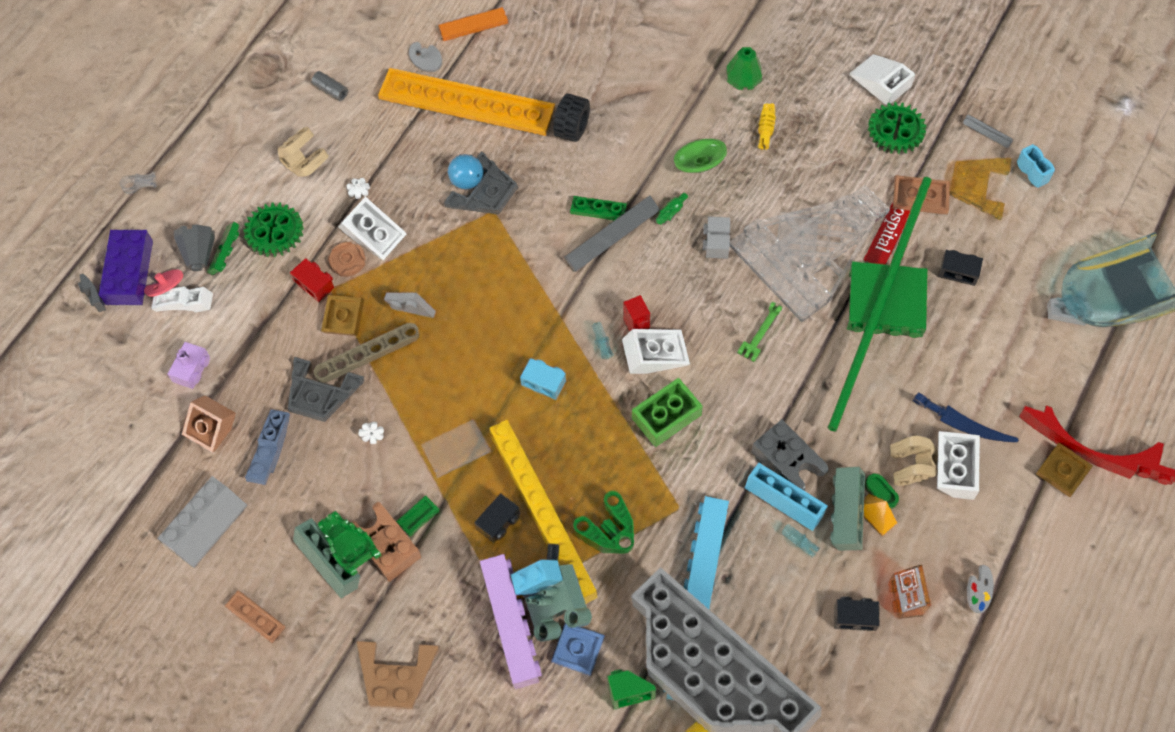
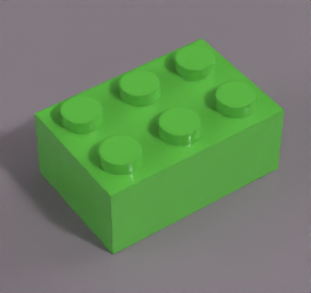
[632,378,703,448]

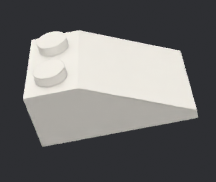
[339,197,407,261]
[622,329,690,374]

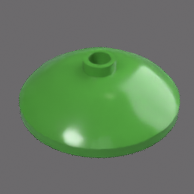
[674,139,727,173]

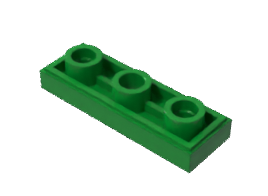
[570,196,627,220]
[207,222,239,275]

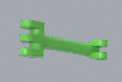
[737,302,782,362]

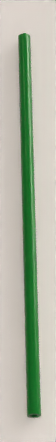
[827,177,932,432]

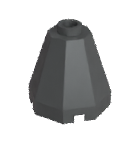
[174,225,215,271]

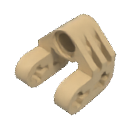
[278,127,329,177]
[890,436,938,486]

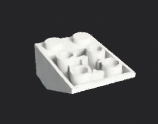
[849,54,915,105]

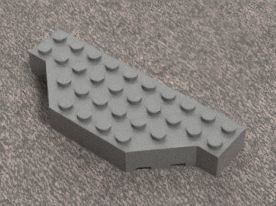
[631,567,821,732]

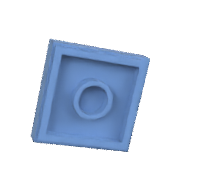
[551,623,605,676]

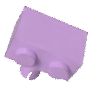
[167,342,210,389]

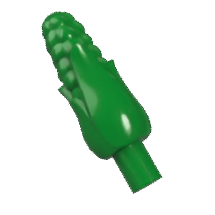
[656,192,688,225]

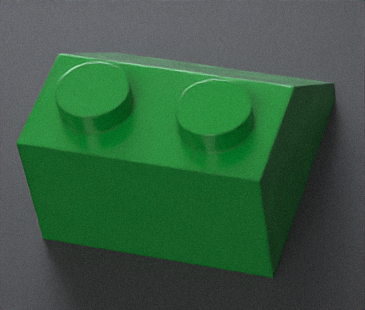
[607,669,656,710]

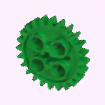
[868,102,927,154]
[243,202,304,257]

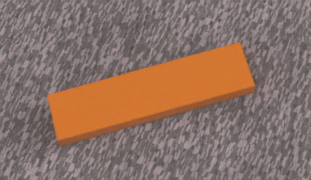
[438,7,508,41]

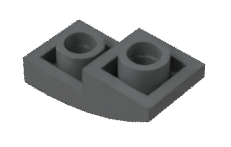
[78,274,106,312]

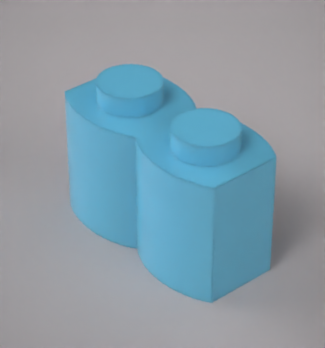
[1017,144,1055,188]

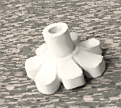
[347,178,370,199]
[359,421,384,444]

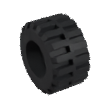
[553,93,590,142]

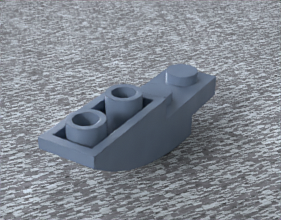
[245,409,290,485]

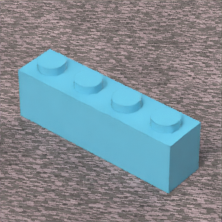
[745,463,828,531]

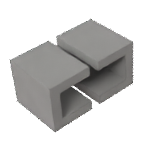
[703,217,730,259]

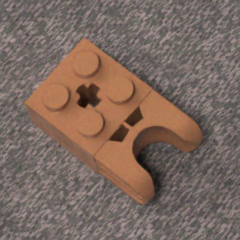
[350,502,421,582]

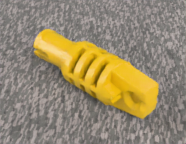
[758,103,776,150]

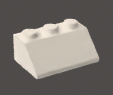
[937,431,980,500]

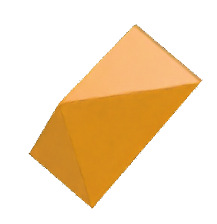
[864,494,897,536]

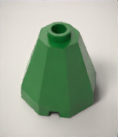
[726,47,762,90]

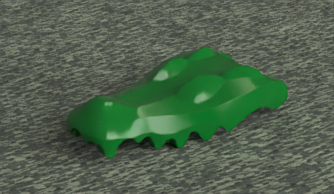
[317,511,381,576]

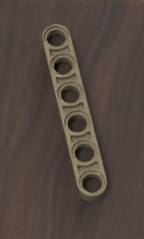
[314,323,420,383]

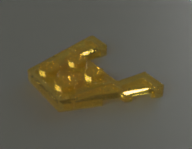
[949,158,1012,220]

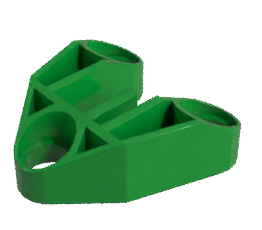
[573,491,634,554]

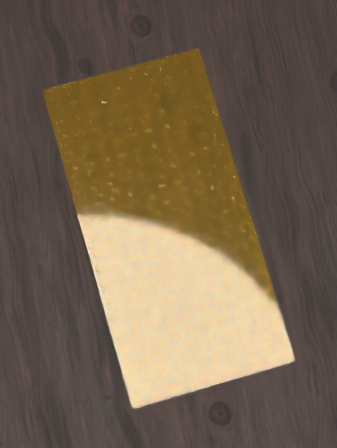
[332,213,679,599]

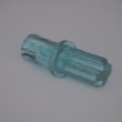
[592,322,614,359]
[782,524,820,558]

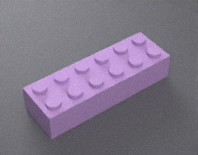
[480,554,542,690]

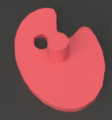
[144,269,184,297]

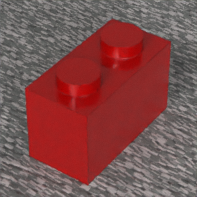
[289,258,335,303]
[623,295,651,332]

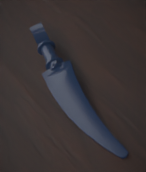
[912,392,1019,443]

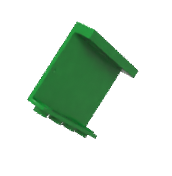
[846,261,928,338]

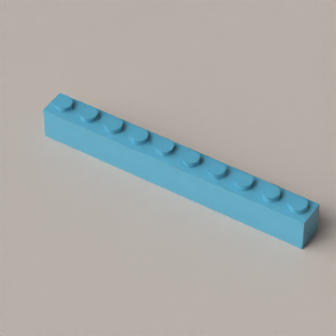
[663,496,729,701]

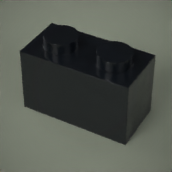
[938,249,983,286]
[474,493,520,544]
[834,597,880,631]

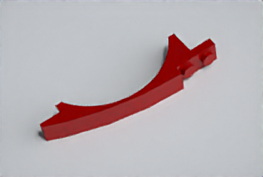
[1019,405,1175,485]

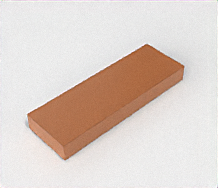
[225,590,286,643]

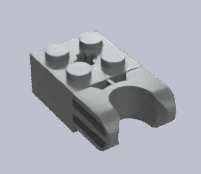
[751,419,828,491]

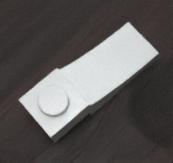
[151,286,213,313]

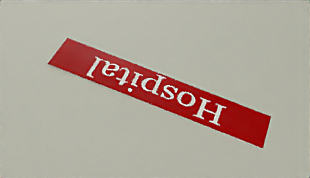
[863,202,910,265]

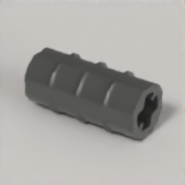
[312,71,348,101]

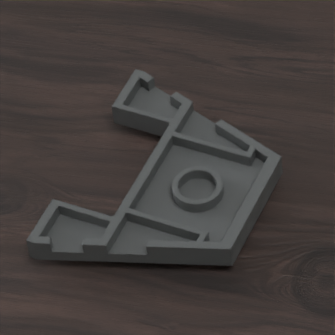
[444,151,518,214]
[288,357,365,422]

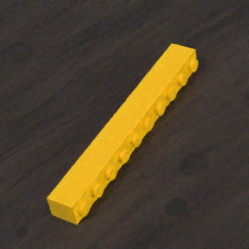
[489,420,597,604]

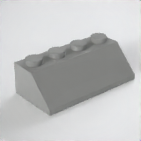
[157,476,247,568]

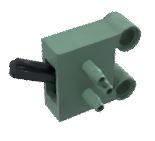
[524,543,592,642]

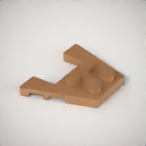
[357,641,439,709]

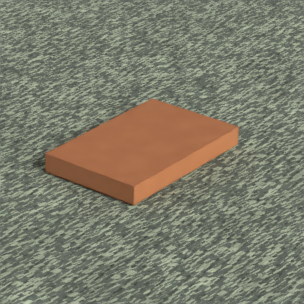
[893,175,950,215]

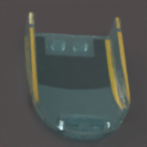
[1061,232,1175,327]

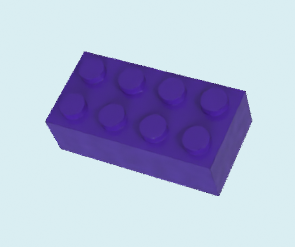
[99,230,153,305]

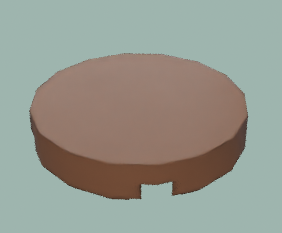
[328,242,366,277]

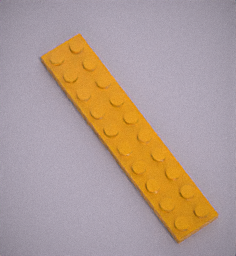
[378,68,555,136]

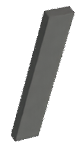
[564,195,660,272]

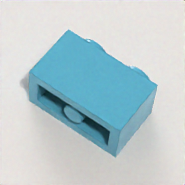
[520,358,566,400]
[511,560,563,595]

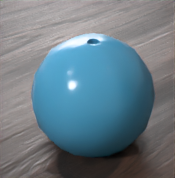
[448,154,483,189]

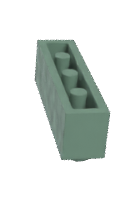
[830,467,865,551]
[293,518,360,599]

